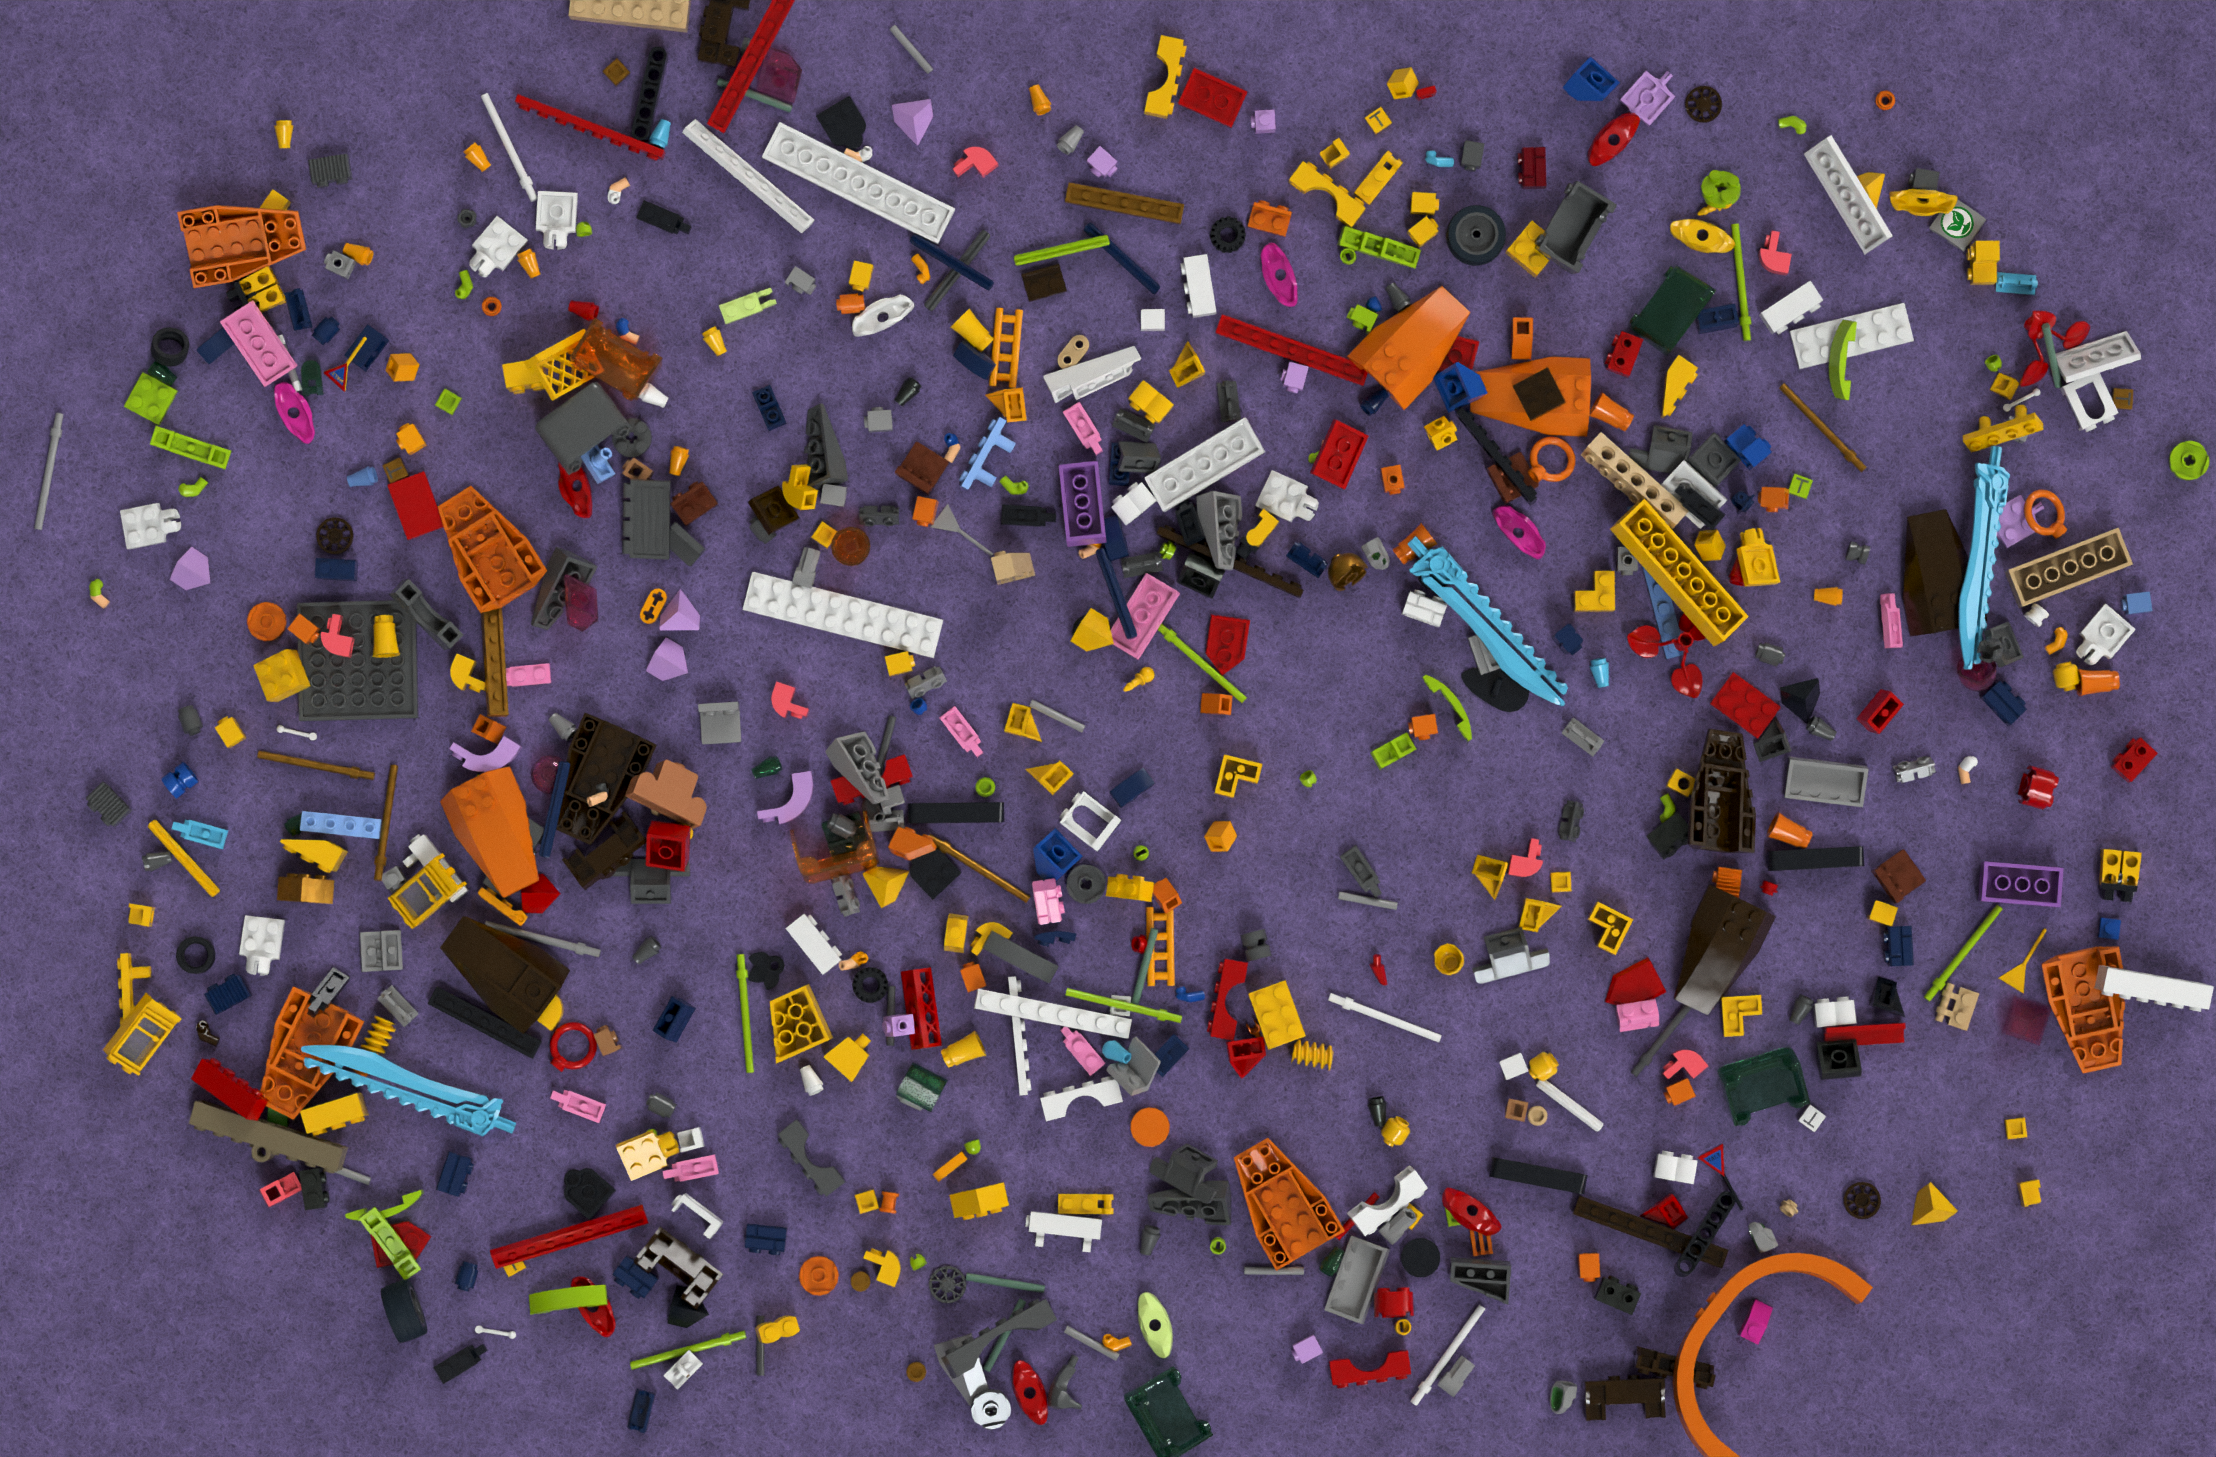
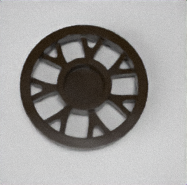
[1685,86,1722,123]
[316,517,354,554]
[1843,1182,1881,1219]

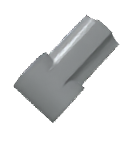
[792,547,820,589]
[1378,1207,1417,1245]
[1437,1355,1475,1397]

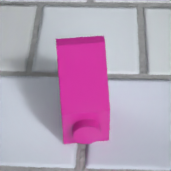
[1738,1299,1773,1345]

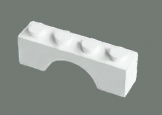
[1040,1076,1123,1121]
[1347,1165,1428,1236]

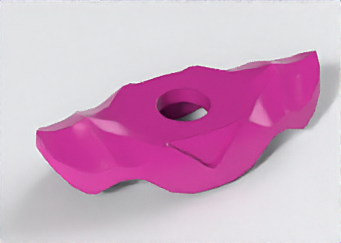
[1261,243,1298,307]
[274,382,315,444]
[1492,505,1546,560]

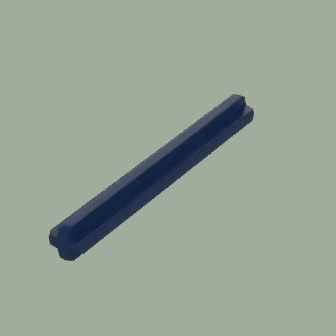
[1084,222,1160,294]
[910,234,994,290]
[1095,548,1137,639]
[539,761,570,858]

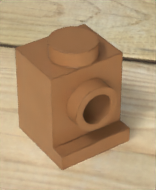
[622,457,654,480]
[594,1025,622,1056]
[1505,1098,1528,1122]

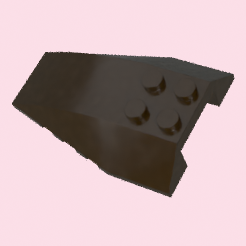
[1902,509,1987,637]
[1688,729,1756,853]
[1674,884,1776,1015]

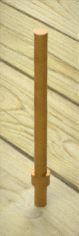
[1779,383,1867,472]
[257,750,375,780]
[374,765,398,881]
[929,833,1031,903]

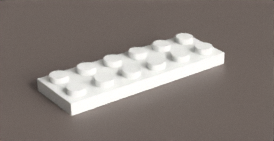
[1804,135,1892,254]
[1789,303,1914,369]
[1145,418,1265,512]

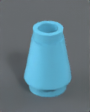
[649,119,671,150]
[1589,658,1609,688]
[1102,1040,1131,1064]

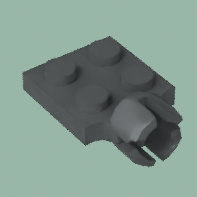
[1977,621,2024,668]

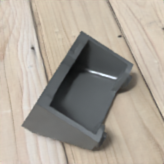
[1535,181,1617,274]
[535,382,633,475]

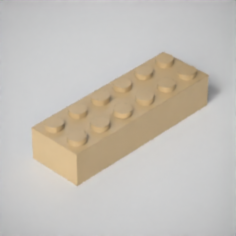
[568,0,691,33]
[2005,528,2133,608]

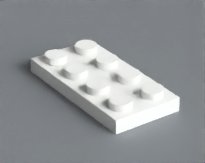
[2056,331,2141,383]

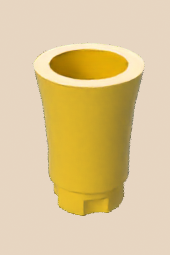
[950,308,994,353]
[372,615,400,658]
[941,1030,986,1068]

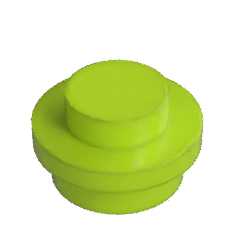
[1159,540,1176,560]
[975,777,995,797]

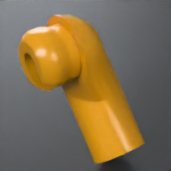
[911,254,930,284]
[2045,627,2068,655]
[1102,1334,1132,1351]

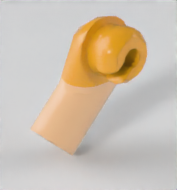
[1079,543,1102,559]
[839,951,868,971]

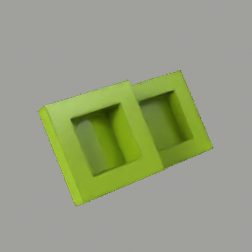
[1370,732,1416,770]

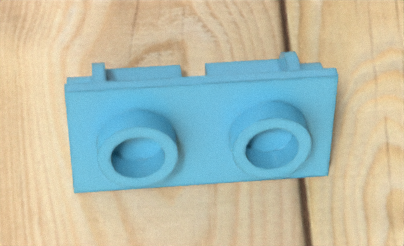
[1996,272,2038,295]

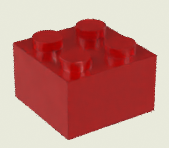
[646,820,691,872]

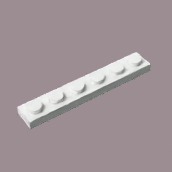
[1008,976,1031,1096]

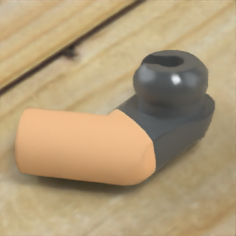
[587,783,609,807]

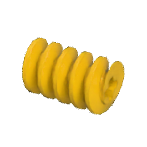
[361,1016,396,1055]
[1291,1039,1333,1070]

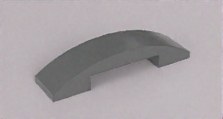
[982,930,1059,984]

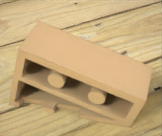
[991,551,1035,585]

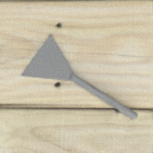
[931,504,993,556]

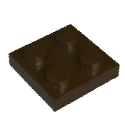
[1513,367,1566,421]
[748,485,799,535]

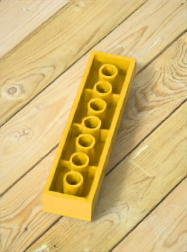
[1610,499,1749,646]

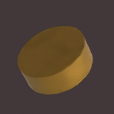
[851,1271,871,1292]
[906,1362,926,1382]

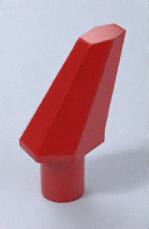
[1369,954,1387,986]

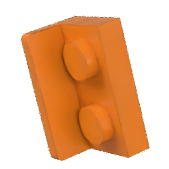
[1248,200,1292,237]

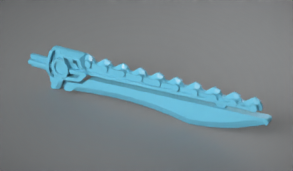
[1959,446,2010,669]
[1407,536,1568,706]
[301,1045,516,1136]

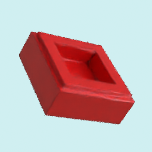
[1415,85,1437,100]

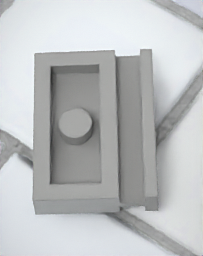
[1467,628,1500,675]

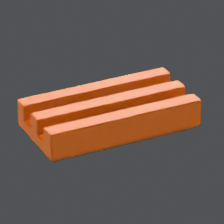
[1469,1230,1493,1256]

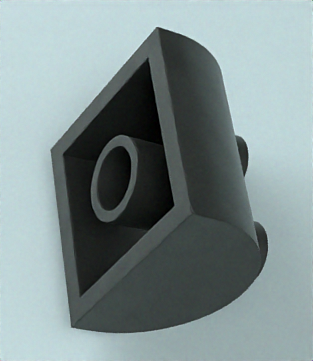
[1177,552,1225,599]
[1817,1039,1862,1080]

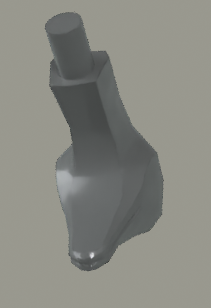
[1048,1355,1082,1410]

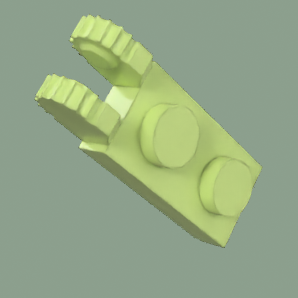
[719,288,777,324]

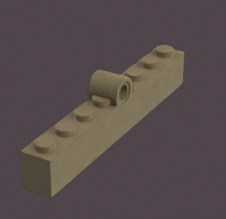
[189,1099,348,1173]

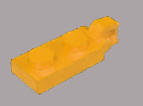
[478,887,528,927]

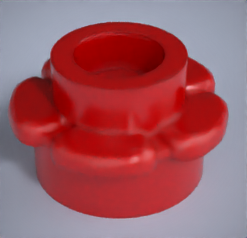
[1759,880,1778,896]
[1131,934,1148,954]

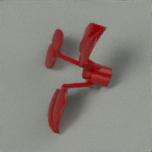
[2019,311,2091,387]
[1627,614,1706,698]

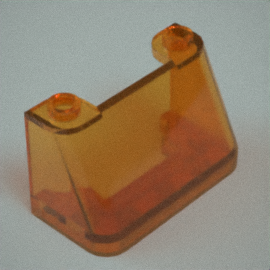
[570,318,663,401]

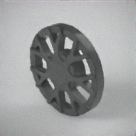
[929,1266,966,1303]

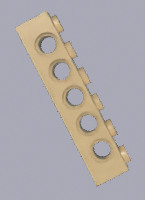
[1581,432,1689,529]

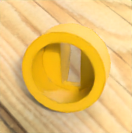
[1394,1319,1411,1335]

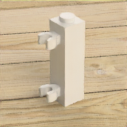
[402,834,470,903]
[1025,1211,1102,1252]

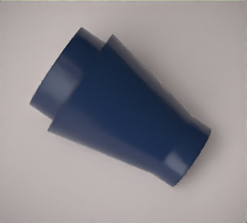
[1360,388,1389,416]

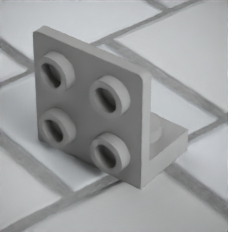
[698,702,741,744]
[1106,1037,1161,1096]

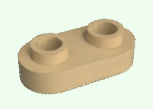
[1058,335,1089,369]

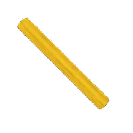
[148,820,220,897]

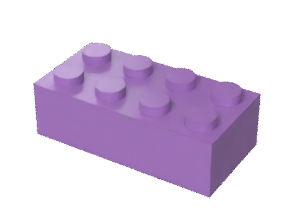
[1059,461,1107,547]
[1978,861,2064,908]

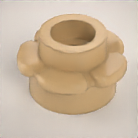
[1779,1199,1798,1217]

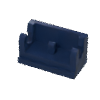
[1696,303,1739,334]
[344,324,389,372]
[1154,1034,1189,1077]
[627,1388,656,1433]

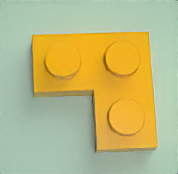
[1721,995,1762,1037]

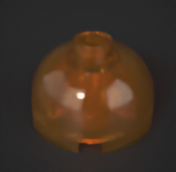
[831,526,871,566]

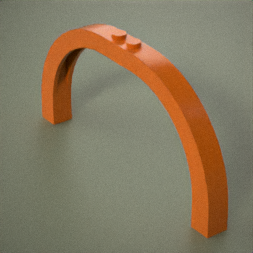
[1673,1253,1873,1457]

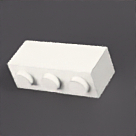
[1180,254,1216,318]
[1759,281,1823,335]
[786,914,842,975]

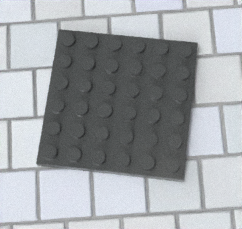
[297,600,419,721]

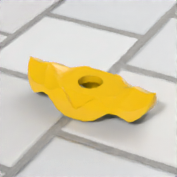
[1889,189,1958,216]
[1670,219,1735,253]

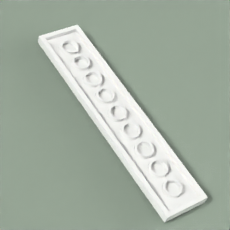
[762,122,955,245]
[743,572,943,658]

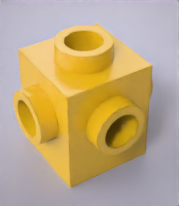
[1424,416,1458,451]

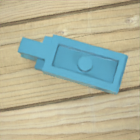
[172,820,229,849]

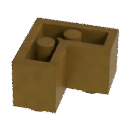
[277,873,334,904]

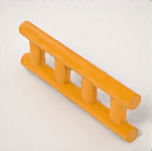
[989,308,1023,388]
[1146,907,1175,986]

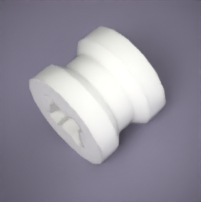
[2024,603,2049,627]

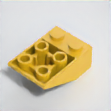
[280,839,348,873]

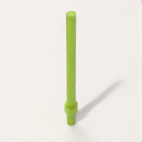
[1731,224,1752,341]
[1158,623,1247,703]
[1924,904,2003,1002]
[736,954,754,1073]
[1065,988,1182,1023]
[630,1330,747,1370]

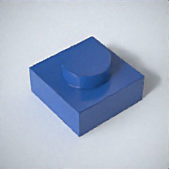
[2098,918,2121,940]

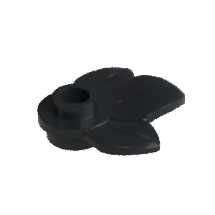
[748,952,785,990]

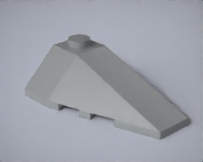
[1196,491,1242,571]
[825,731,889,804]
[934,1333,995,1411]

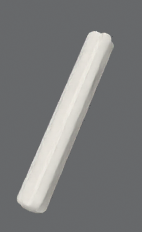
[1536,1080,1603,1132]

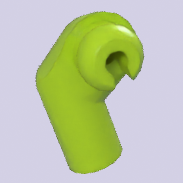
[455,270,473,299]

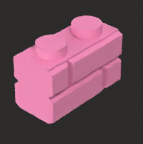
[1032,878,1065,925]
[1616,999,1659,1032]

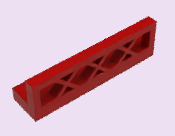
[901,967,942,1050]
[1823,1023,1906,1045]

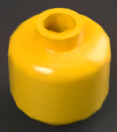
[2052,661,2081,692]
[1528,1052,1559,1081]
[1381,1116,1410,1147]

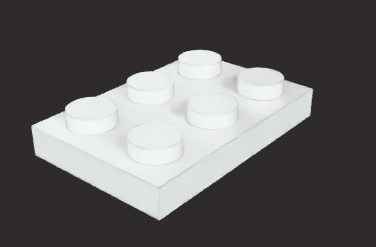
[1661,460,1728,529]

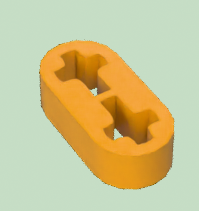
[640,588,667,624]
[932,1151,968,1182]

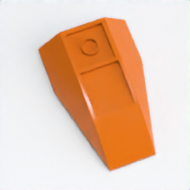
[177,205,306,288]
[1234,1138,1345,1271]

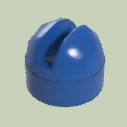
[1366,296,1382,313]
[910,697,927,715]

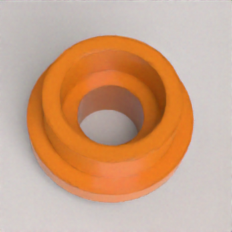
[1875,90,1895,110]
[482,297,502,316]

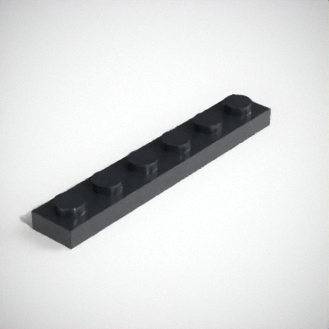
[1456,407,1537,506]
[428,986,542,1059]

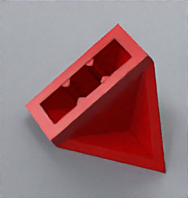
[521,874,561,913]
[1226,1037,1266,1079]
[1640,1193,1688,1229]

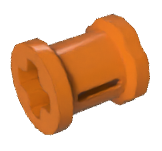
[879,1191,899,1214]

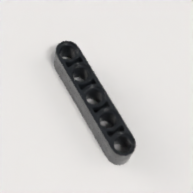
[632,47,668,142]
[908,802,1005,824]
[1767,846,1865,871]
[1489,1157,1588,1194]
[1674,1191,1736,1277]

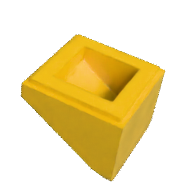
[1990,373,2019,400]

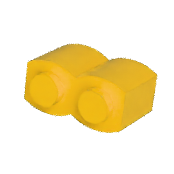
[1128,380,1174,424]
[755,1315,800,1343]

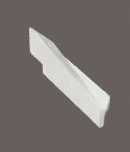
[1044,346,1141,403]

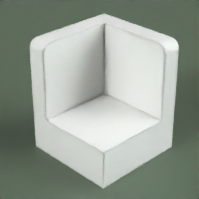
[1141,309,1165,331]
[1499,1053,1528,1080]
[677,1127,705,1152]

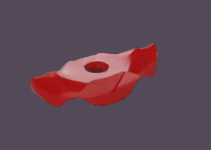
[1587,113,1640,166]
[558,462,592,518]
[1442,1188,1502,1236]
[571,1276,616,1337]
[1012,1360,1048,1425]

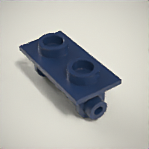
[284,288,313,331]
[1731,491,1755,514]
[1286,542,1328,578]

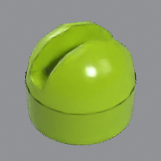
[576,221,592,237]
[1340,248,1356,265]
[1985,355,2002,372]
[1299,770,1317,787]
[1133,845,1149,861]
[964,1139,981,1155]
[1210,1237,1226,1254]
[910,1254,927,1271]

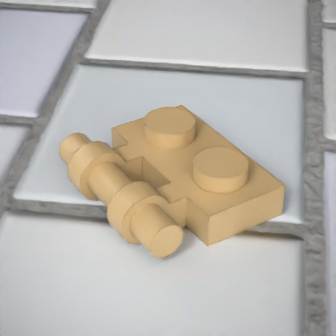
[1935,983,1979,1031]

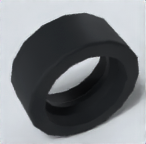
[150,327,190,367]
[176,936,216,974]

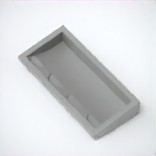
[1784,756,1869,807]
[1324,1236,1390,1324]

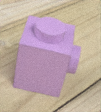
[1251,110,1276,134]
[1087,146,1118,179]
[1281,362,1309,393]
[882,1014,915,1037]
[1291,1334,1323,1364]

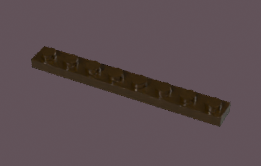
[1156,525,1304,598]
[1572,1195,1729,1268]

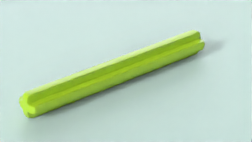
[1014,235,1110,266]

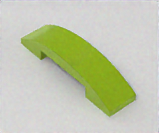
[1829,319,1857,400]
[150,426,232,470]
[1422,675,1472,742]
[345,1189,424,1221]
[359,1207,421,1280]
[529,1285,608,1315]

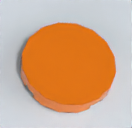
[247,602,287,641]
[1130,1107,1170,1147]
[799,1256,839,1296]

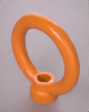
[1528,437,1576,483]
[2024,489,2067,539]

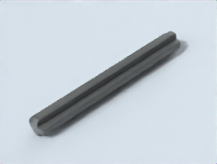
[924,230,990,311]

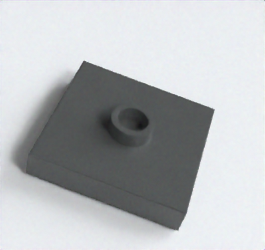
[1687,432,1741,487]

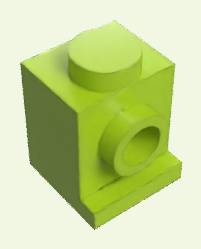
[1346,304,1378,334]

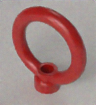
[550,1022,597,1072]

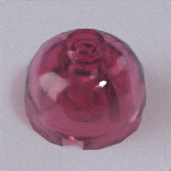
[1957,652,1997,691]
[531,755,565,794]

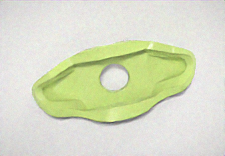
[1138,1292,1173,1358]

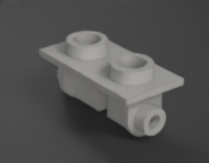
[905,666,947,699]
[1562,718,1604,757]
[1892,756,1936,783]
[864,810,905,833]
[832,874,860,917]
[377,985,419,1027]

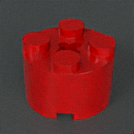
[2018,765,2059,810]
[1373,1287,1414,1318]

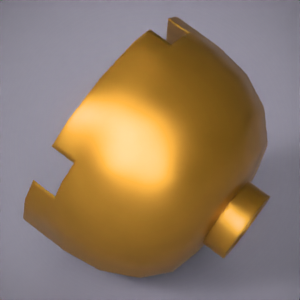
[1328,553,1368,591]

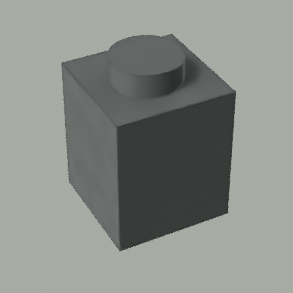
[1460,140,1485,172]
[1908,168,1940,190]

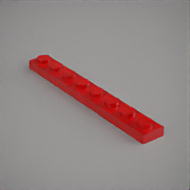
[707,0,795,133]
[515,94,666,161]
[1215,314,1368,386]
[490,1205,648,1269]

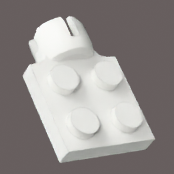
[536,191,578,250]
[469,216,528,277]
[1255,470,1319,523]
[120,503,181,549]
[2076,604,2135,665]
[239,915,285,976]

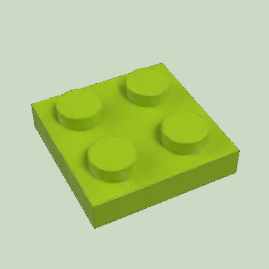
[124,372,178,426]

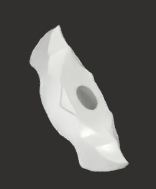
[852,295,915,337]

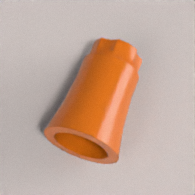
[1590,392,1634,431]
[1393,523,1438,565]
[2075,669,2120,697]
[1766,812,1813,849]

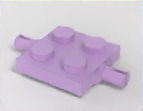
[1620,71,1675,126]
[1996,495,2044,549]

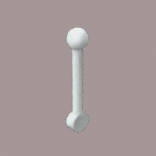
[2003,388,2041,412]
[276,725,317,740]
[475,1326,516,1339]

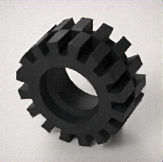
[1210,216,1246,253]
[852,967,888,1003]

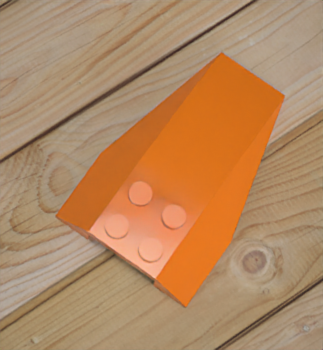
[1347,286,1471,410]
[1470,357,1591,437]
[438,486,547,613]
[440,766,539,898]
[2041,946,2125,1074]
[260,986,365,1120]

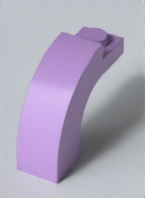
[450,736,522,773]
[757,771,814,824]

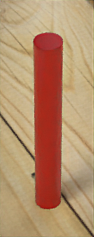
[1336,1192,1380,1240]

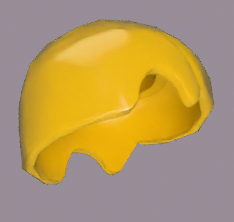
[1434,943,1464,976]

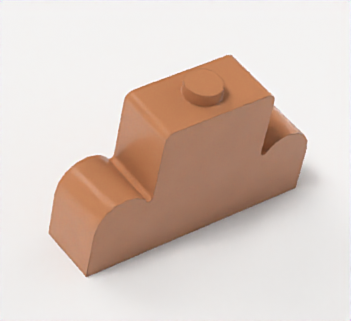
[625,760,707,829]

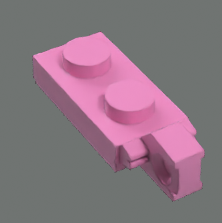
[1063,402,1103,456]
[1880,593,1903,648]
[506,663,551,687]
[939,706,983,758]
[1060,1027,1105,1076]
[550,1090,606,1123]
[662,1154,719,1182]

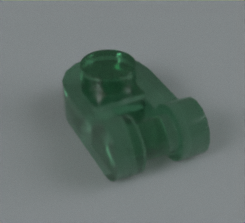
[301,360,324,397]

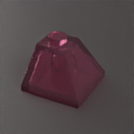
[757,47,802,103]
[564,574,598,632]
[2002,996,2052,1046]

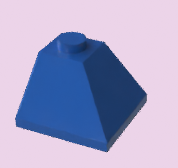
[1562,57,1620,101]
[1433,362,1488,413]
[1033,828,1083,882]

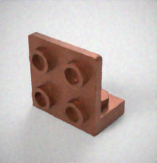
[895,442,949,495]
[1486,452,1539,504]
[670,481,718,526]
[1871,849,1926,904]

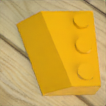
[770,984,833,1064]

